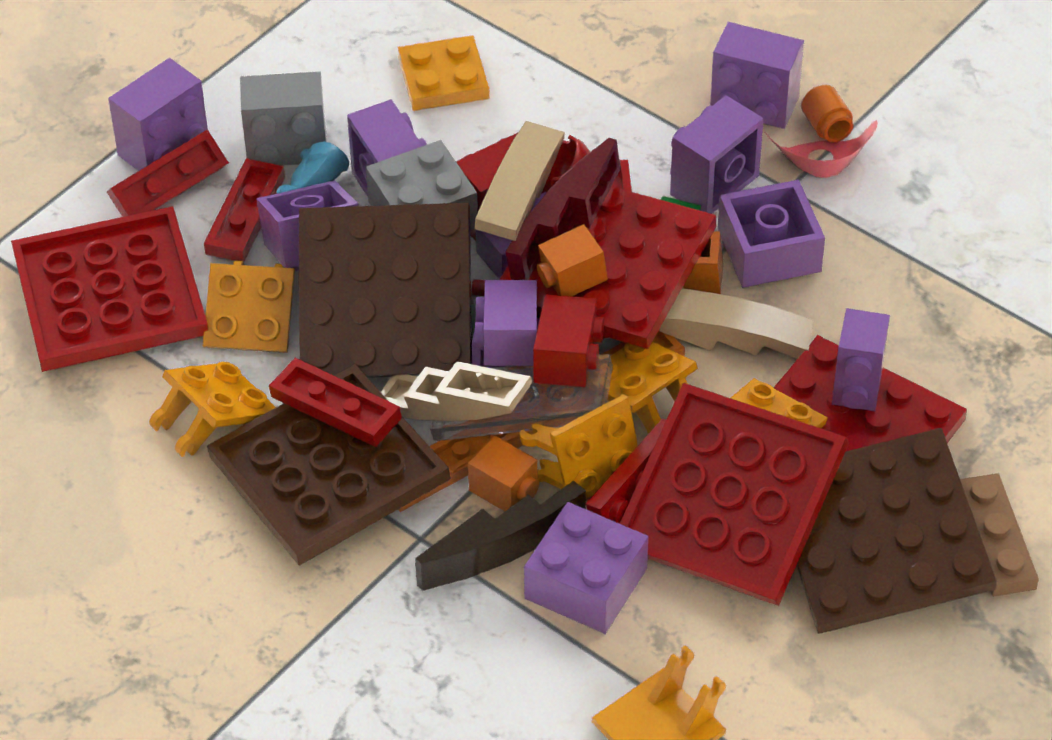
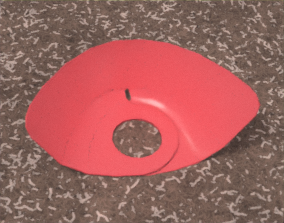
[765,120,878,178]

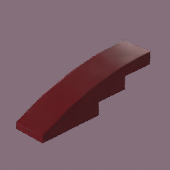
[505,138,621,280]

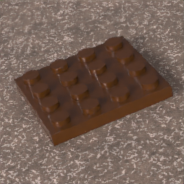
[299,203,472,378]
[207,364,451,566]
[796,428,997,634]

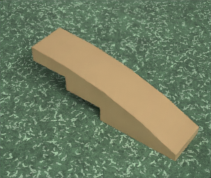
[475,121,565,241]
[659,288,813,359]
[380,361,533,421]

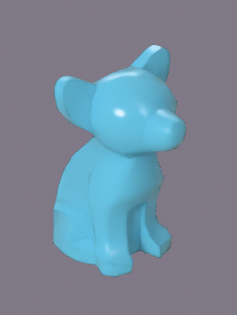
[276,142,350,194]

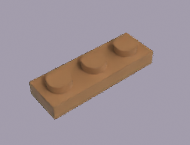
[960,473,1039,597]

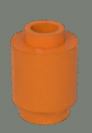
[801,85,853,142]

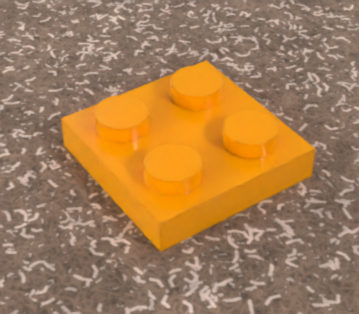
[398,35,490,111]

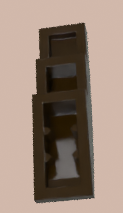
[415,480,586,591]

